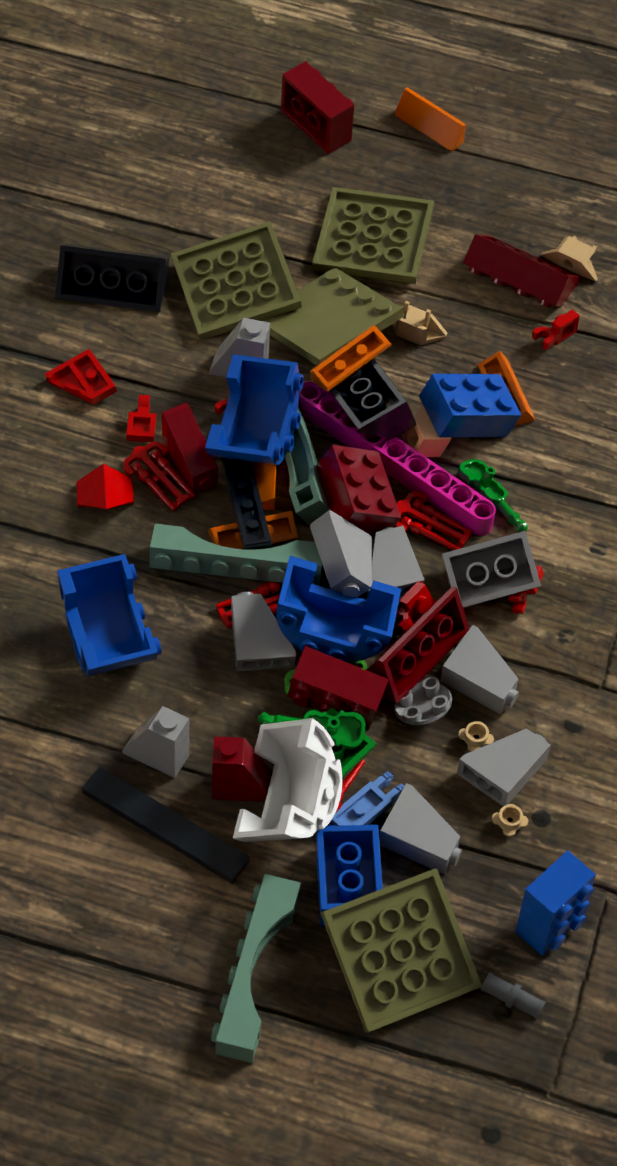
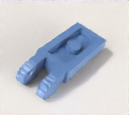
[329,771,404,826]

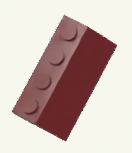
[463,234,581,309]
[366,586,469,704]

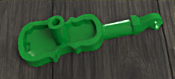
[458,459,528,532]
[258,710,365,749]

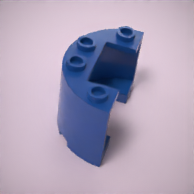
[205,354,304,465]
[57,554,162,677]
[276,556,401,663]

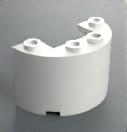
[233,718,342,842]

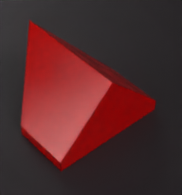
[76,463,134,509]

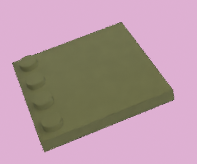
[312,187,434,284]
[171,221,302,341]
[262,268,404,366]
[320,868,482,1033]

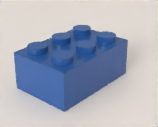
[419,374,521,438]
[315,825,383,926]
[515,850,596,956]

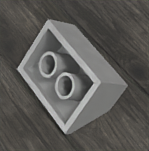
[442,531,541,608]

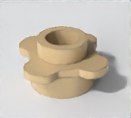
[459,721,494,752]
[492,804,528,837]

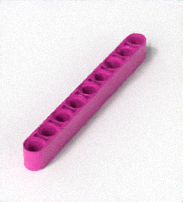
[299,381,496,536]

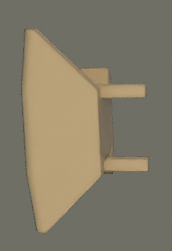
[541,236,598,281]
[392,301,447,345]

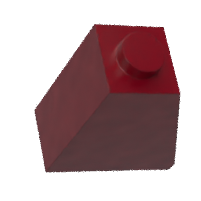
[162,402,218,493]
[212,736,273,802]

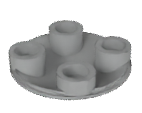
[394,677,452,725]

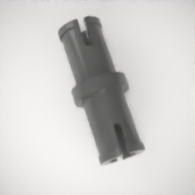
[481,972,546,1019]

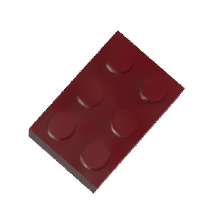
[281,61,354,154]
[316,445,401,537]
[287,646,389,729]

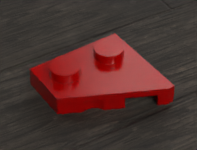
[44,348,117,405]

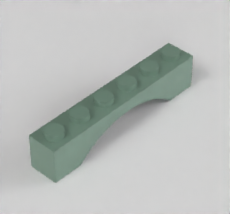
[285,402,330,526]
[149,524,323,586]
[211,874,301,1063]

